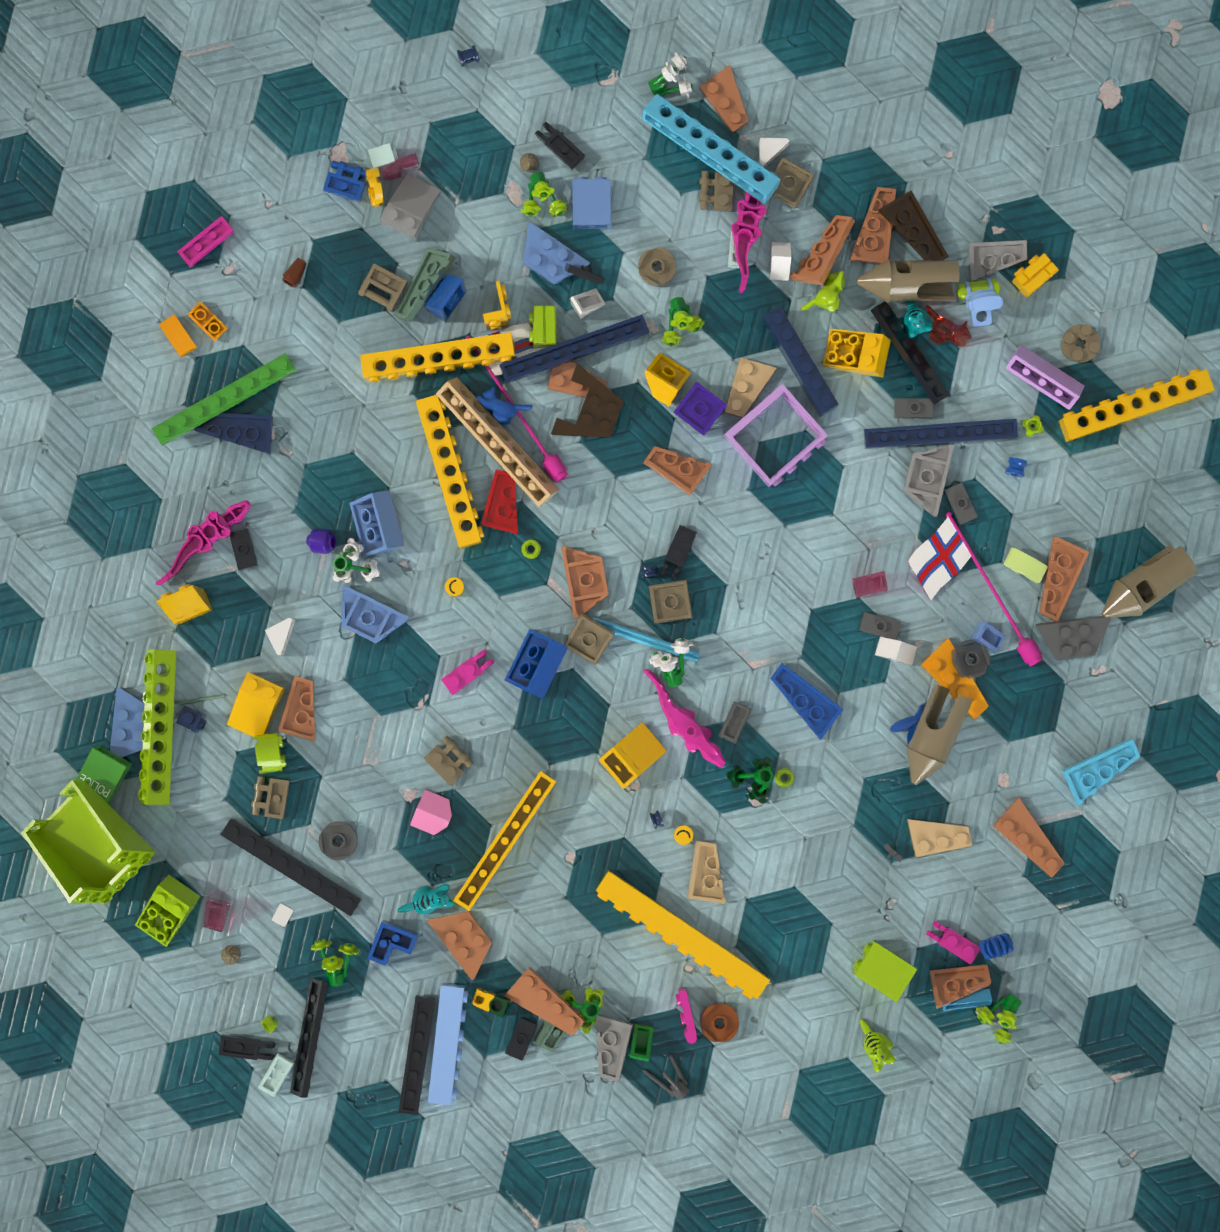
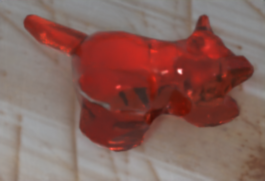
[926,305,972,347]

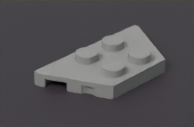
[903,445,954,517]

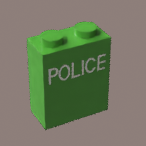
[73,745,132,804]

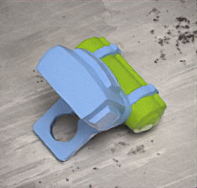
[956,278,1003,327]

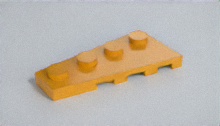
[920,638,989,720]

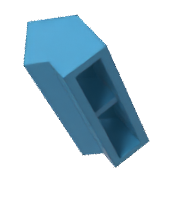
[942,987,992,1011]

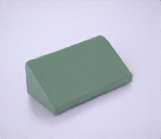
[533,1020,566,1053]

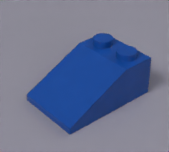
[425,275,467,322]

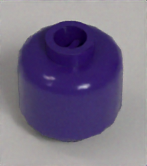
[306,529,336,554]

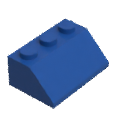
[504,629,568,699]

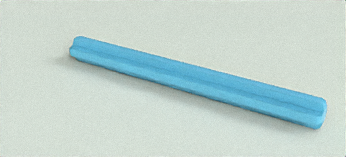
[593,617,700,662]

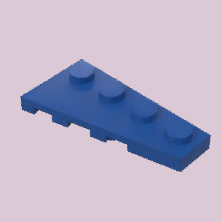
[770,663,844,740]

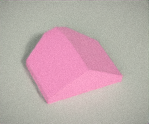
[410,790,452,835]

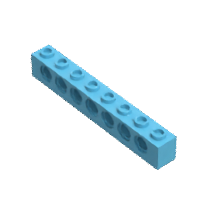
[642,94,780,204]

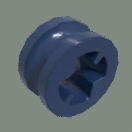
[640,566,659,578]
[649,810,664,829]

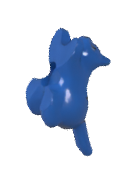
[477,387,533,425]

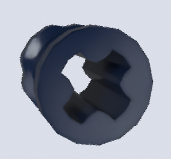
[457,45,480,67]

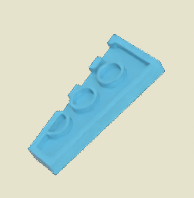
[1061,738,1141,806]

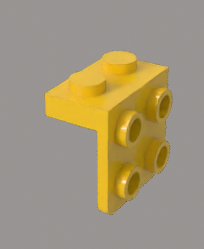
[483,280,512,331]

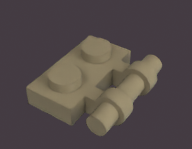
[699,171,734,212]
[424,736,473,786]
[251,776,290,819]

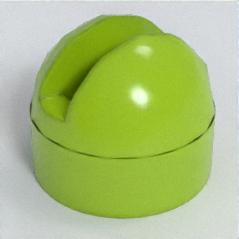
[261,1016,278,1033]

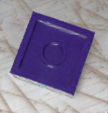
[673,382,727,436]

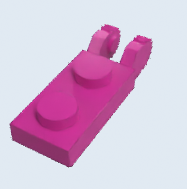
[441,649,494,695]
[926,920,980,964]
[675,987,697,1044]

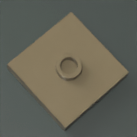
[772,157,815,209]
[649,580,692,624]
[564,613,615,665]

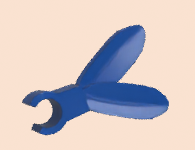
[890,703,925,745]

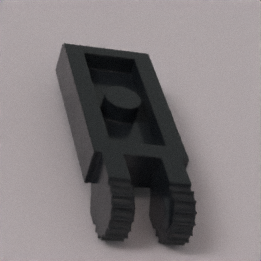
[534,122,585,170]
[660,525,697,581]
[219,1034,276,1060]

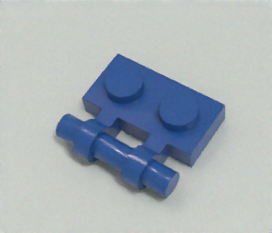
[323,160,366,202]

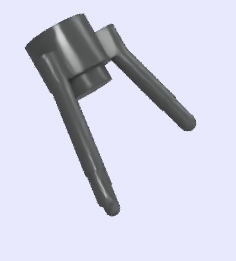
[643,1053,690,1100]

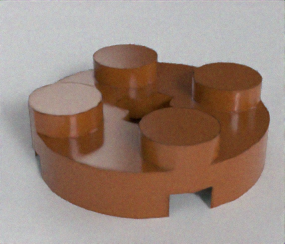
[700,1002,739,1042]

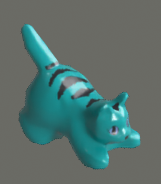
[904,301,933,338]
[397,884,455,915]

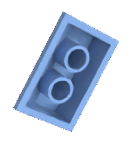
[349,490,405,558]

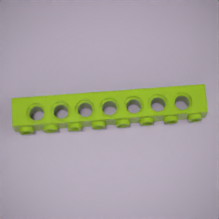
[138,649,176,805]

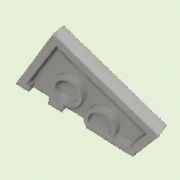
[968,240,1027,282]
[595,1015,633,1082]

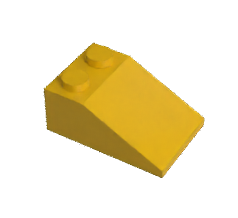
[227,672,286,737]

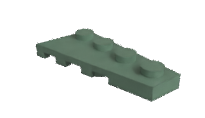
[394,248,456,322]

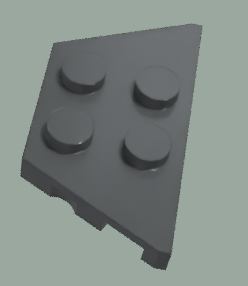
[1035,616,1111,660]

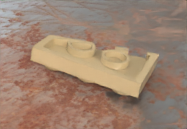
[725,357,777,418]
[907,819,972,857]
[687,840,726,904]

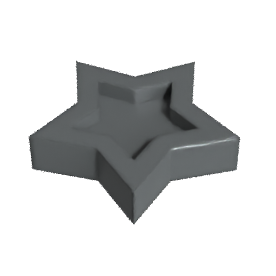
[884,843,903,862]

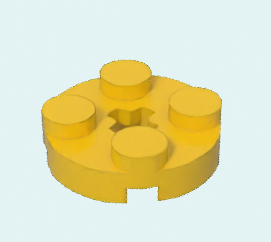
[366,168,383,207]

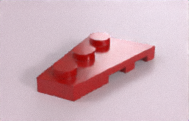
[481,469,518,535]

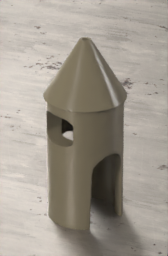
[857,259,960,303]
[1101,544,1197,618]
[906,684,973,785]

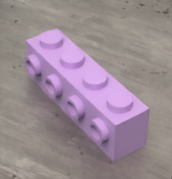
[1005,344,1084,410]

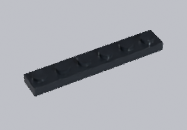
[870,301,949,405]
[290,977,328,1098]
[398,995,435,1115]

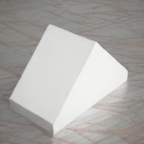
[758,138,790,168]
[770,242,791,281]
[570,288,606,320]
[265,618,295,656]
[875,637,917,666]

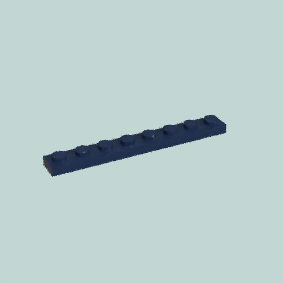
[499,314,649,384]
[863,418,1018,449]

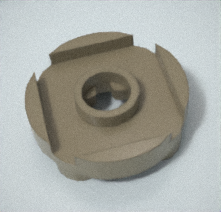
[638,247,676,287]
[1060,324,1100,363]

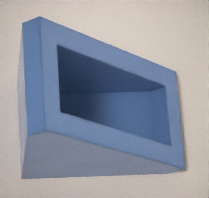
[970,621,1005,653]

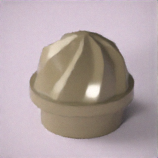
[520,153,539,172]
[221,945,241,965]

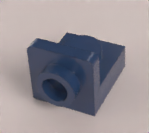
[176,706,207,733]

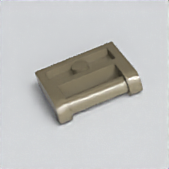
[358,264,408,312]

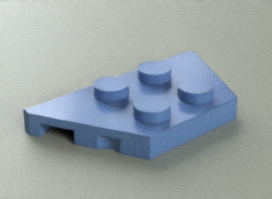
[523,222,590,285]
[342,584,410,644]
[110,687,145,757]

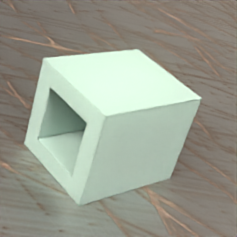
[368,143,399,172]

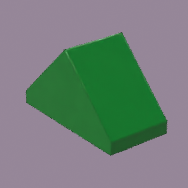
[629,1024,654,1061]

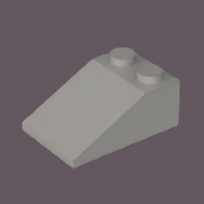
[380,174,441,241]

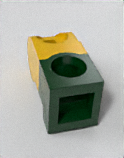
[471,988,511,1018]

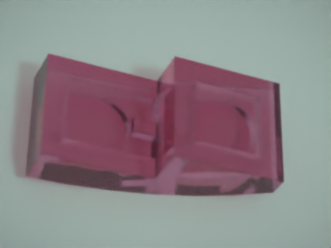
[381,153,419,181]

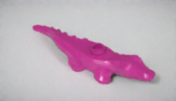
[731,179,767,293]
[155,500,251,585]
[644,669,726,767]

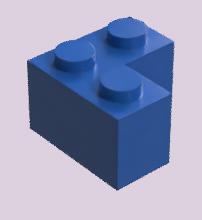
[367,920,420,965]

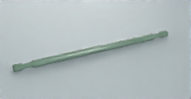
[155,693,225,710]

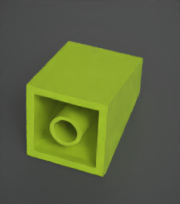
[852,940,917,1003]

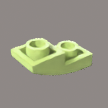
[1004,548,1048,583]

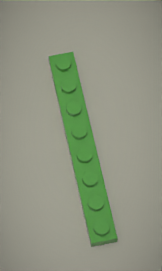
[151,353,296,446]

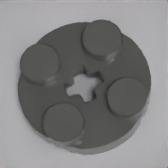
[951,640,990,679]
[318,821,358,861]

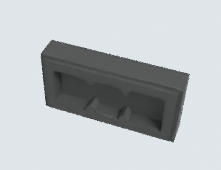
[894,398,933,419]
[944,483,978,525]
[858,612,901,640]
[718,701,752,744]

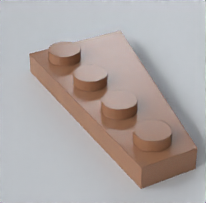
[1039,536,1089,621]
[993,797,1064,878]

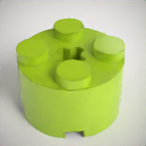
[254,732,286,774]

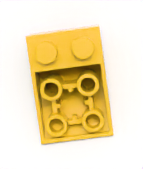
[822,329,891,377]
[156,584,213,625]
[598,722,667,789]

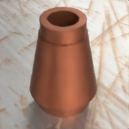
[282,258,307,288]

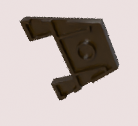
[551,364,624,437]

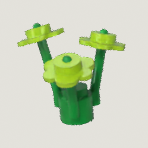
[311,939,360,986]

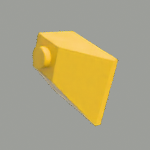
[644,352,692,406]

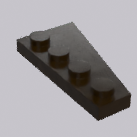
[878,190,949,260]

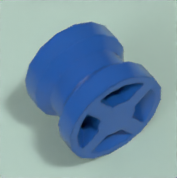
[1005,457,1028,477]

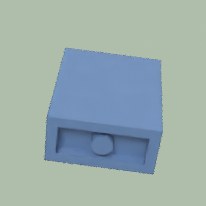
[572,177,611,230]

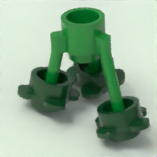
[726,757,773,804]

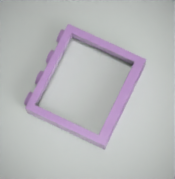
[724,384,828,487]

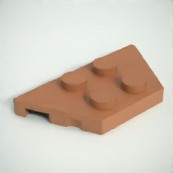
[561,546,609,619]
[427,911,492,980]

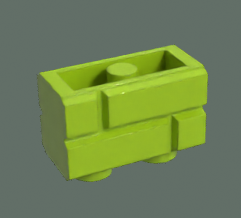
[529,306,556,348]

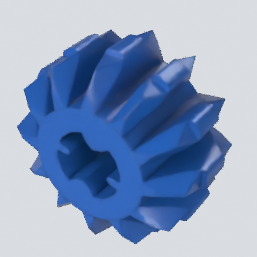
[979,933,1014,959]

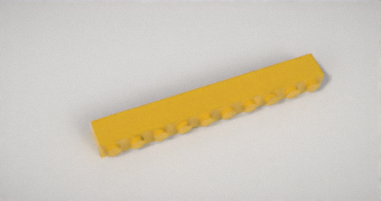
[596,870,770,999]

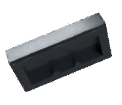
[565,263,605,285]
[230,528,258,571]
[505,1017,538,1061]

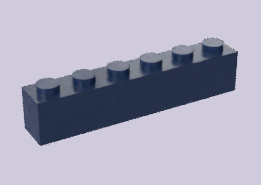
[762,306,839,417]

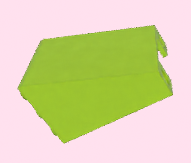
[21,780,155,904]

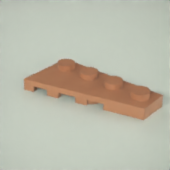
[849,187,896,264]
[789,215,855,285]
[504,967,586,1036]

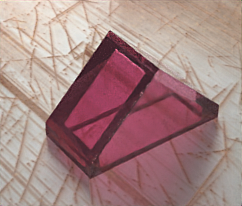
[852,571,888,597]
[204,898,231,932]

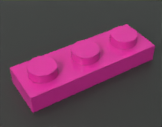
[177,216,235,268]

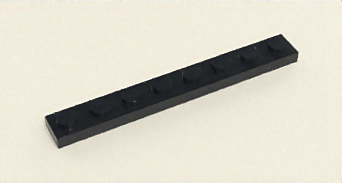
[220,818,362,916]

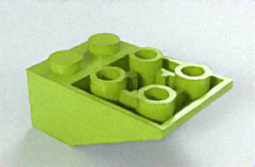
[135,875,200,947]

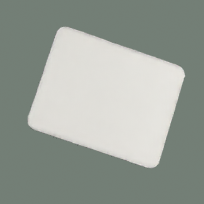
[272,904,293,927]

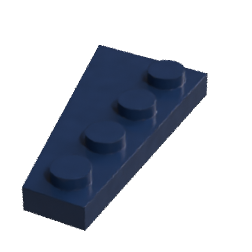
[194,413,273,455]

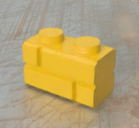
[1012,253,1059,298]

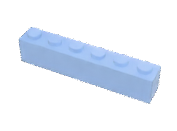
[428,983,468,1105]

